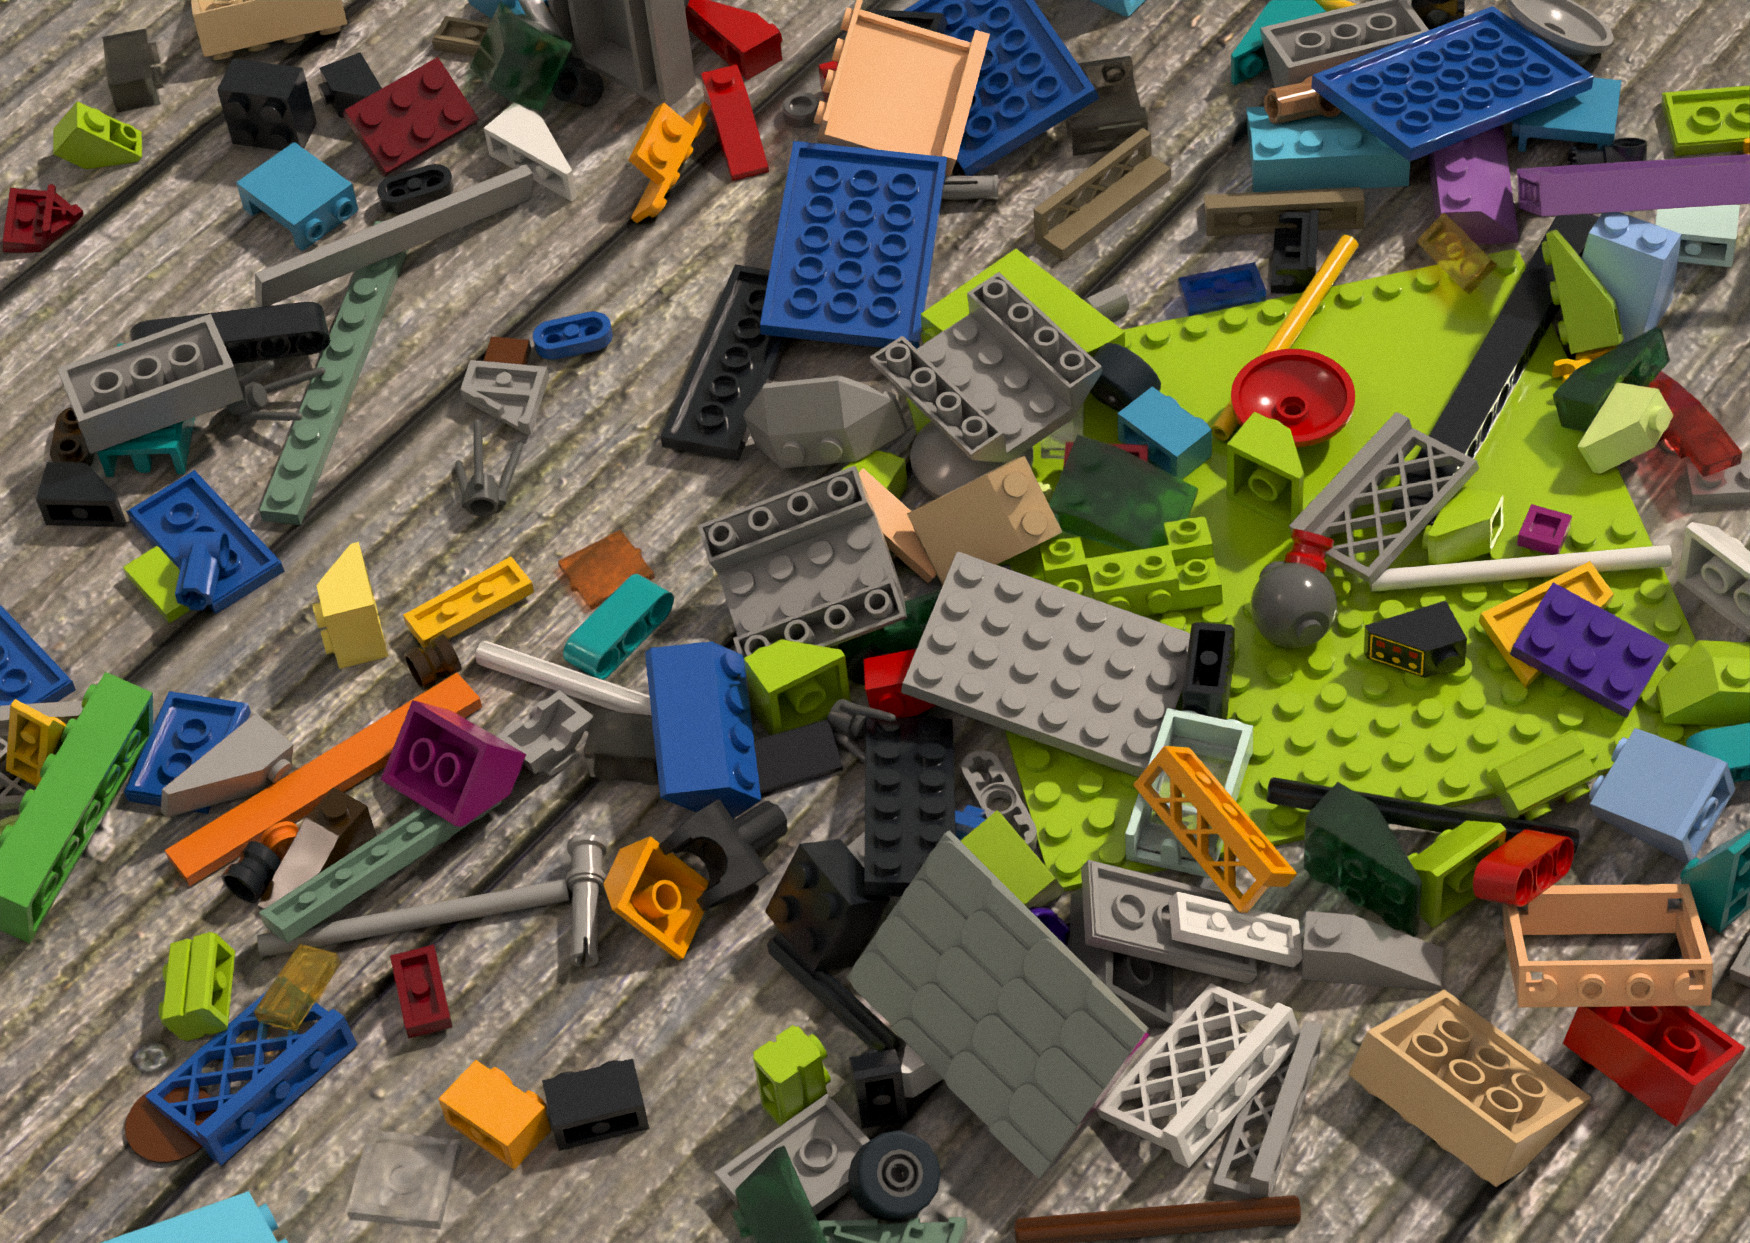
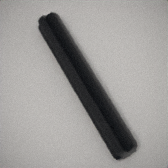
[767,932,900,1052]

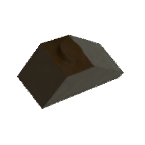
[258,787,376,911]

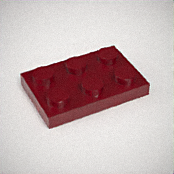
[342,57,479,177]

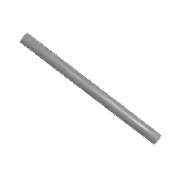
[257,879,570,957]

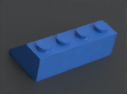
[645,641,761,819]

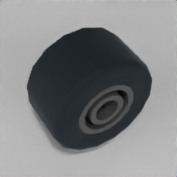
[1090,343,1161,412]
[848,1130,941,1221]

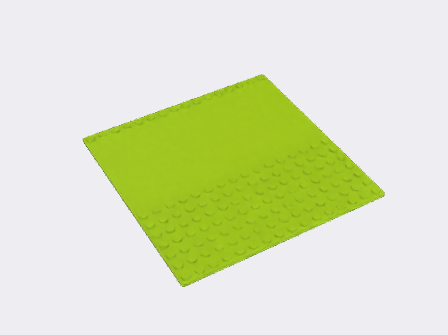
[905,249,1727,892]

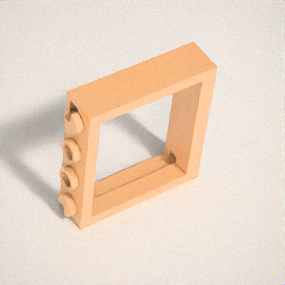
[1503,884,1713,1008]

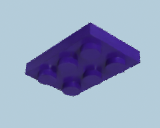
[1510,582,1670,719]

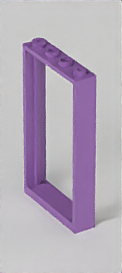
[1517,154,1750,217]

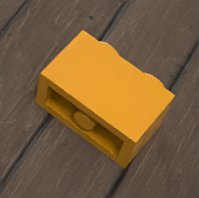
[438,1060,551,1170]

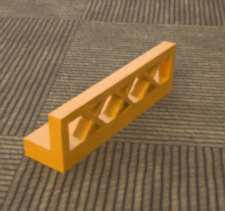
[1133,746,1297,913]

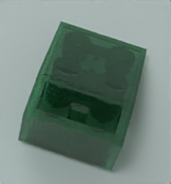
[1304,782,1422,937]

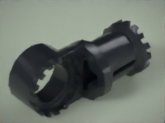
[1567,138,1647,165]

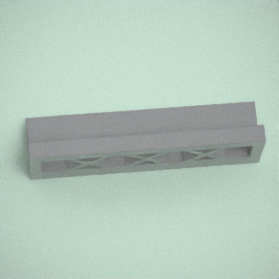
[1213,1021,1323,1199]

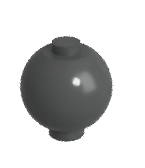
[1251,561,1337,649]

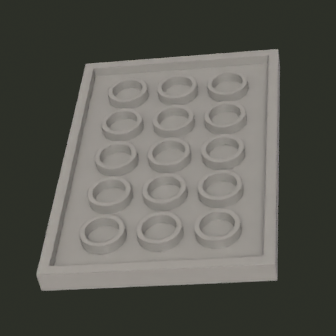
[901,551,1190,777]

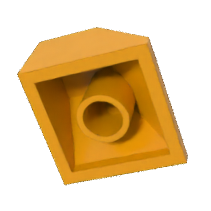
[603,836,709,961]

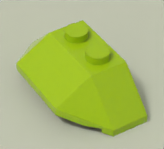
[1656,640,1750,726]

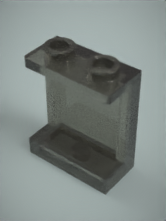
[1064,56,1148,156]

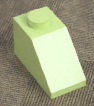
[1577,382,1674,474]

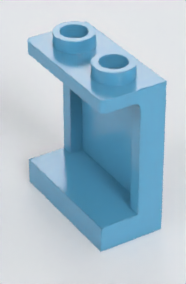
[1512,78,1622,152]
[236,142,359,251]

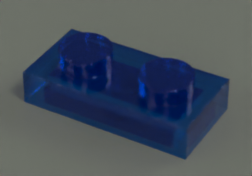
[1178,262,1266,316]

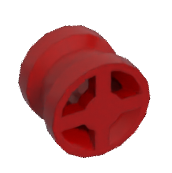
[1284,529,1334,574]

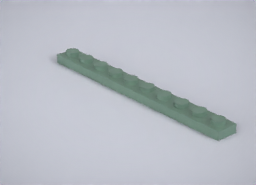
[259,221,409,525]

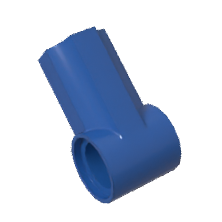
[175,531,230,610]

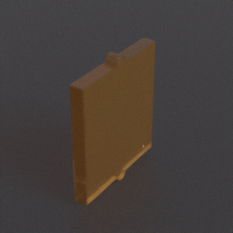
[558,530,655,610]

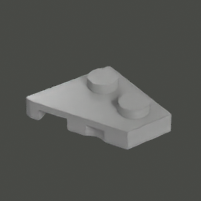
[460,360,549,435]

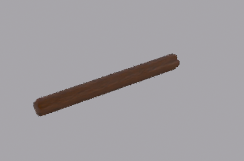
[1014,1195,1301,1243]

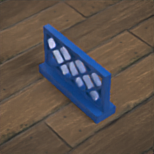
[145,978,358,1166]

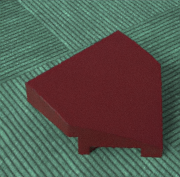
[2,184,83,253]

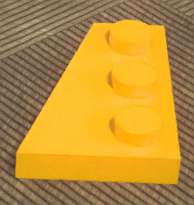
[1478,561,1614,689]

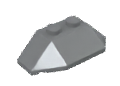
[743,376,907,469]

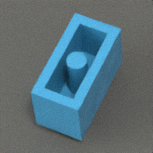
[1117,386,1212,483]

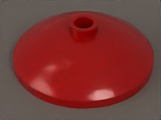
[1231,349,1355,447]

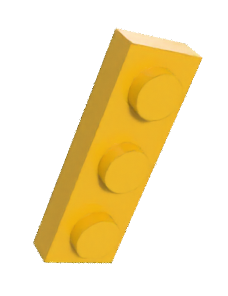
[403,557,534,650]

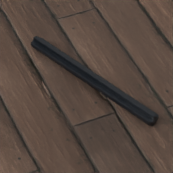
[1266,777,1580,854]

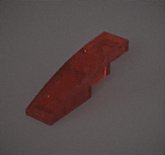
[1622,368,1742,477]

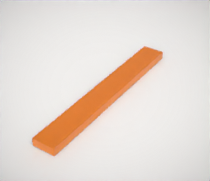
[165,672,482,887]

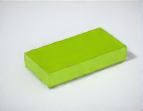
[123,546,190,623]

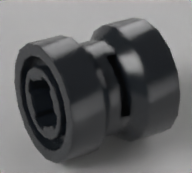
[221,841,281,903]

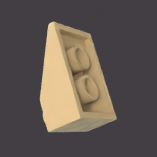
[907,456,1062,586]

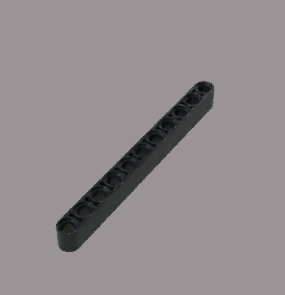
[1391,214,1599,529]

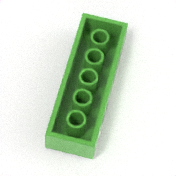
[0,672,153,944]

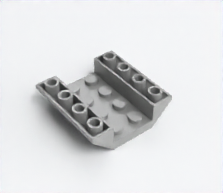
[870,272,1102,463]
[697,466,907,678]

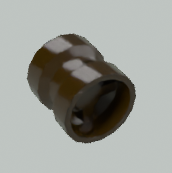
[404,634,462,690]

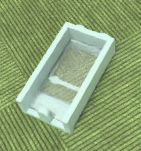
[1125,708,1253,878]

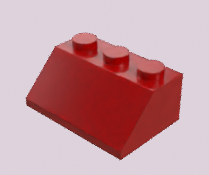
[1562,1006,1746,1127]

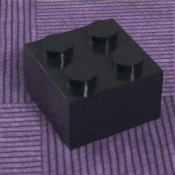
[217,59,317,151]
[765,839,890,972]

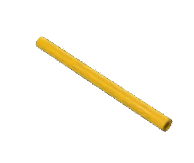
[1211,235,1358,441]

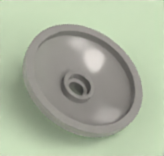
[1506,0,1614,56]
[910,421,1033,499]

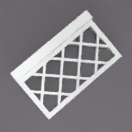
[1096,983,1300,1168]

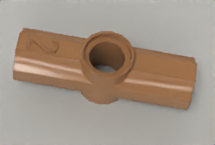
[1264,76,1342,124]

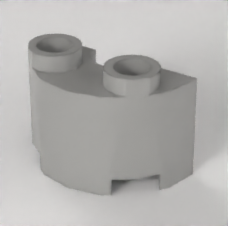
[496,690,594,776]

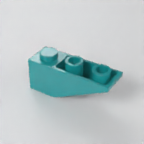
[1231,0,1326,86]

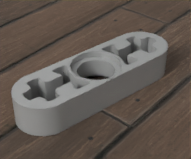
[961,750,1037,852]

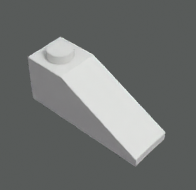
[484,102,577,202]

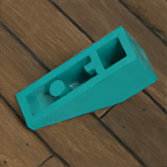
[1678,828,1750,933]

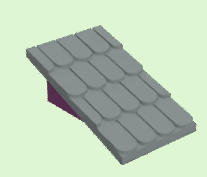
[846,830,1149,1179]

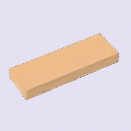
[859,468,936,583]

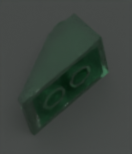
[469,1,573,111]
[1049,435,1198,552]

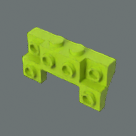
[1039,516,1223,616]

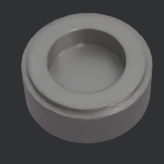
[782,92,819,128]

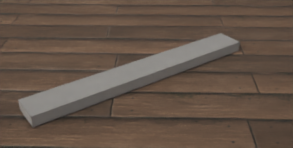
[255,165,533,307]

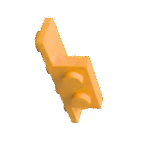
[628,102,710,223]

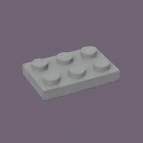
[714,1094,870,1243]

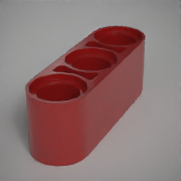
[1473,829,1574,907]

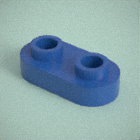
[533,311,613,360]

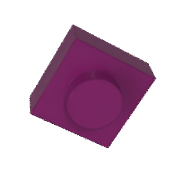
[1517,504,1572,555]

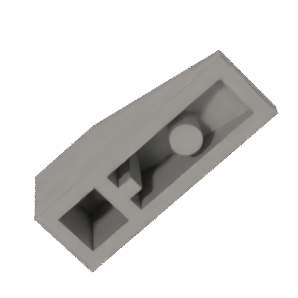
[161,713,293,817]
[1302,911,1444,991]

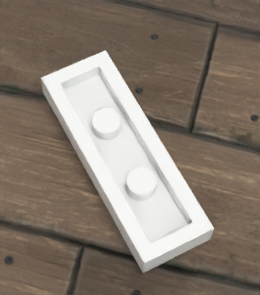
[1169,892,1303,968]

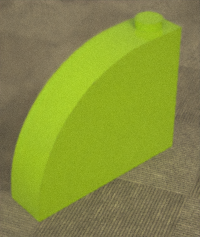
[921,249,1125,358]

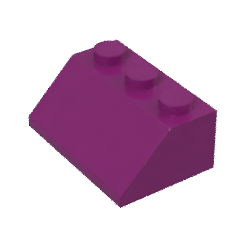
[380,700,526,827]

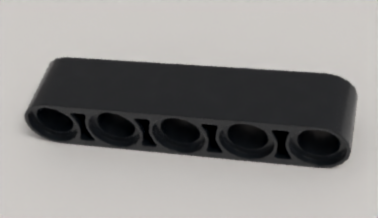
[129,302,330,364]

